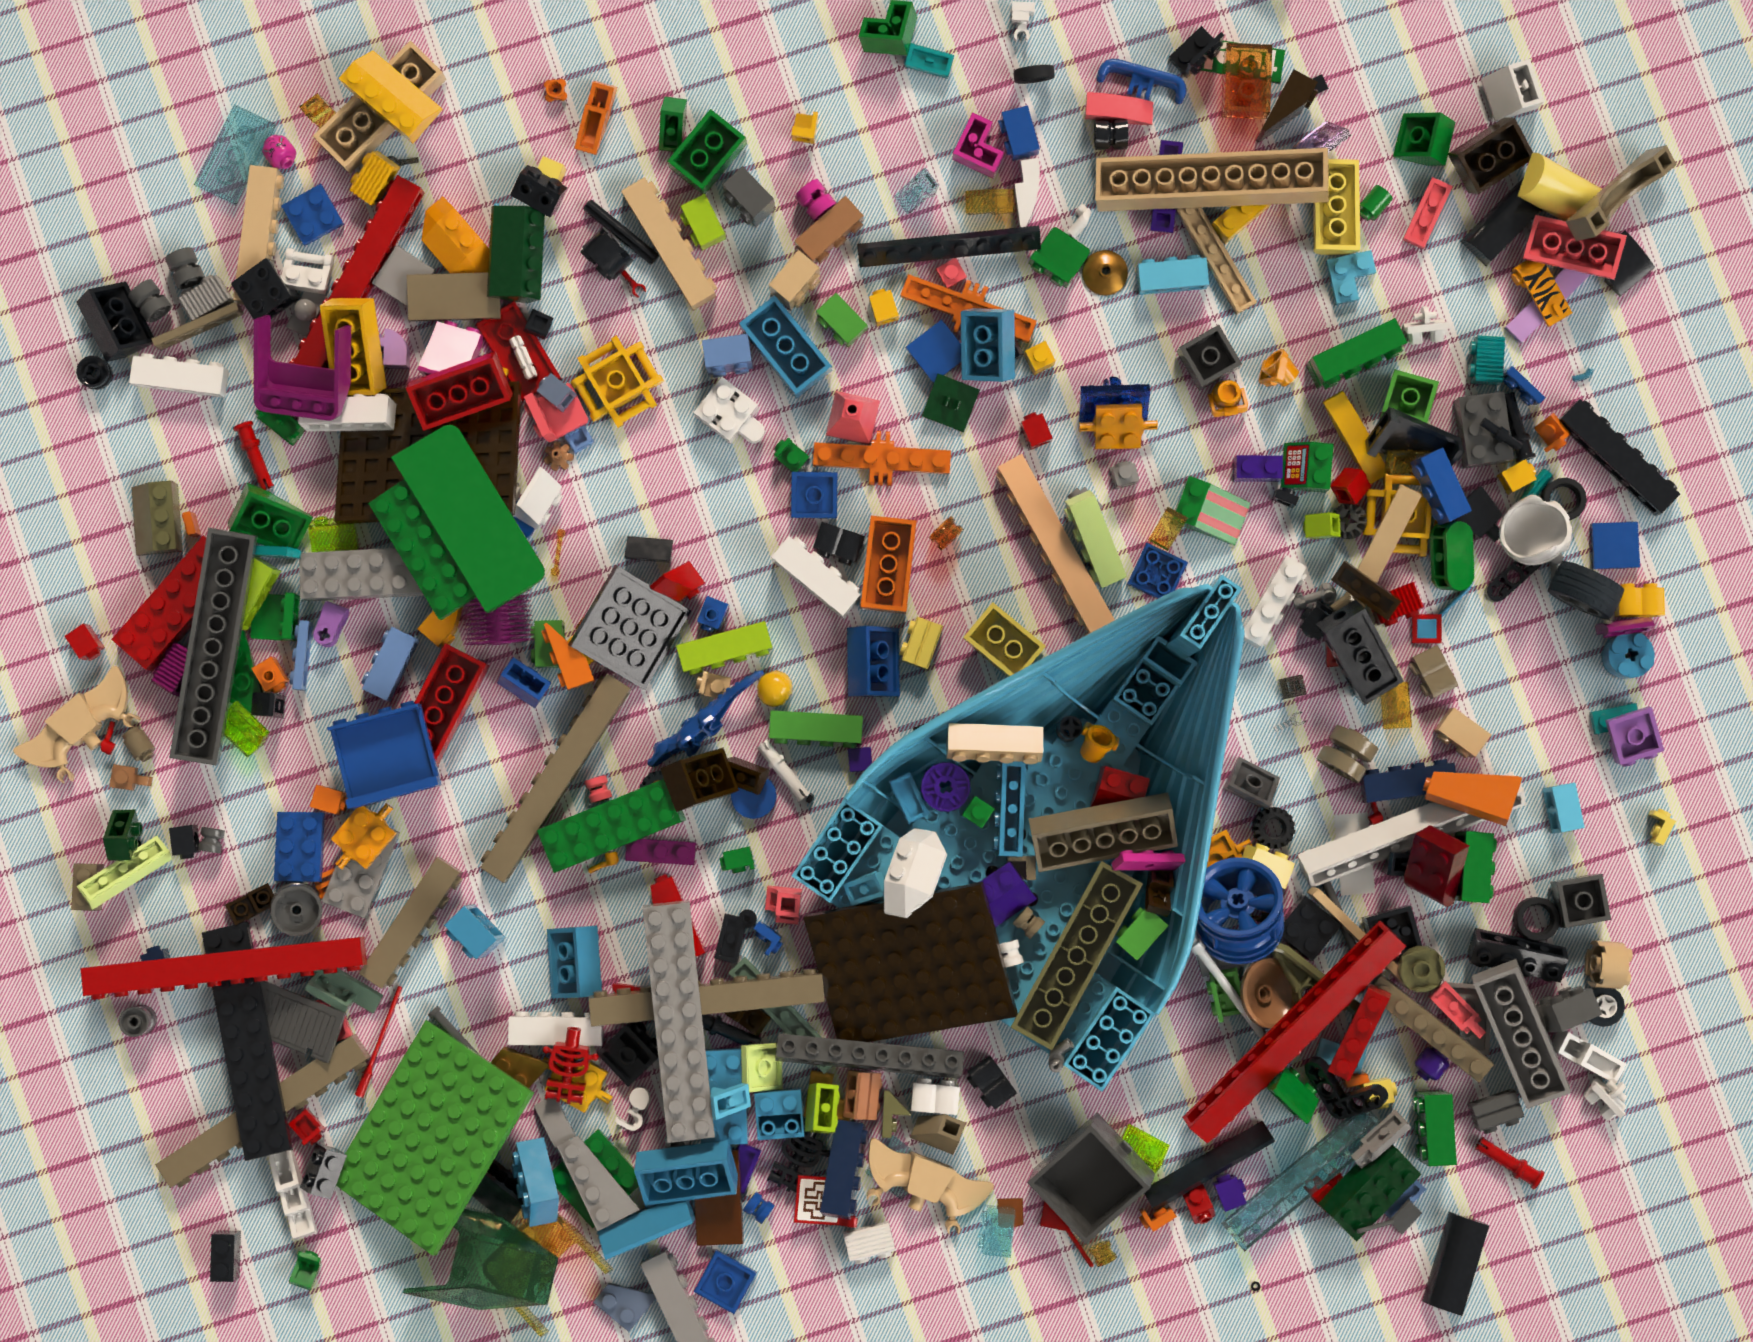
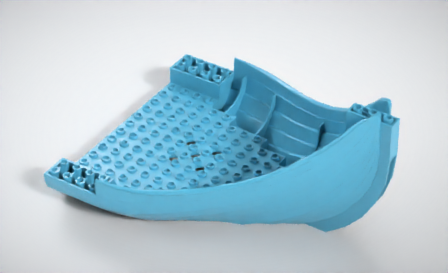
[791,575,1245,1092]

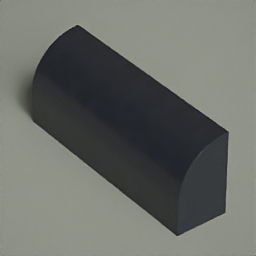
[1460,177,1542,266]
[473,1159,523,1225]
[1422,1211,1489,1316]

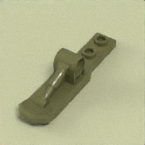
[1271,943,1360,1019]

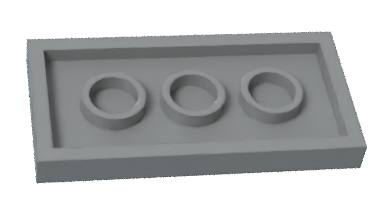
[322,830,400,919]

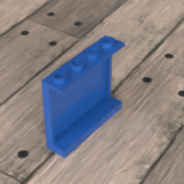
[327,701,442,809]

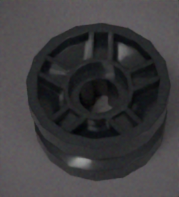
[76,355,113,390]

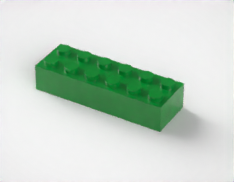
[537,779,686,873]

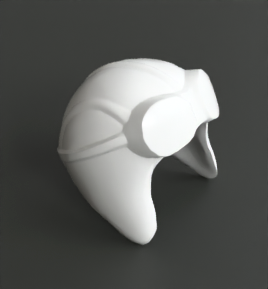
[1499,495,1572,565]

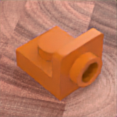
[1534,413,1570,453]
[1138,1206,1177,1232]

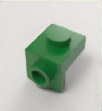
[289,1250,322,1291]

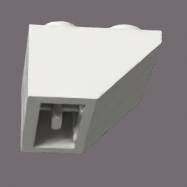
[1481,59,1544,122]

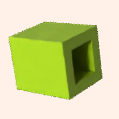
[1303,512,1341,539]

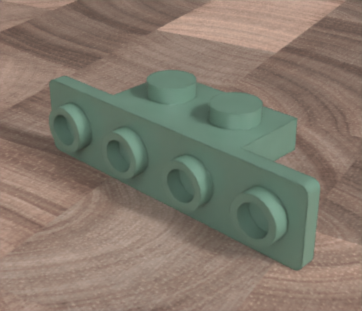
[304,968,383,1013]

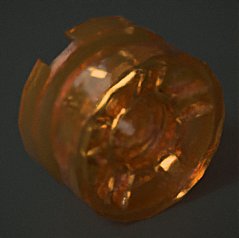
[928,516,964,551]

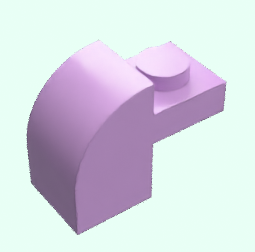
[379,328,410,369]

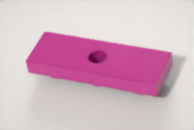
[1112,850,1186,871]

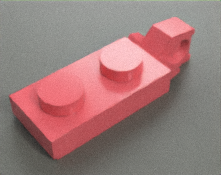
[1428,981,1487,1039]

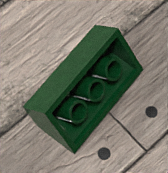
[487,206,545,304]

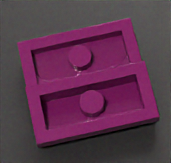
[1595,617,1655,638]

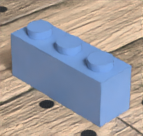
[361,626,420,702]

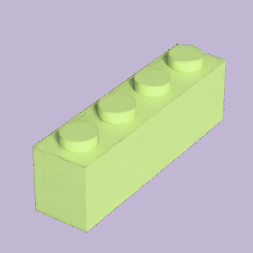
[1064,490,1127,588]

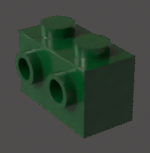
[103,809,143,861]

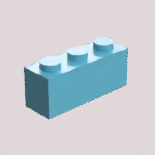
[1136,255,1209,295]

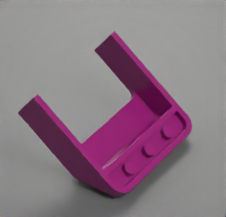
[254,315,351,421]

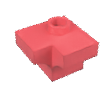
[765,885,802,925]

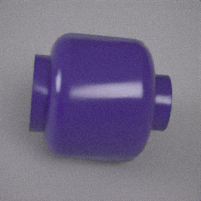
[1415,1047,1450,1081]

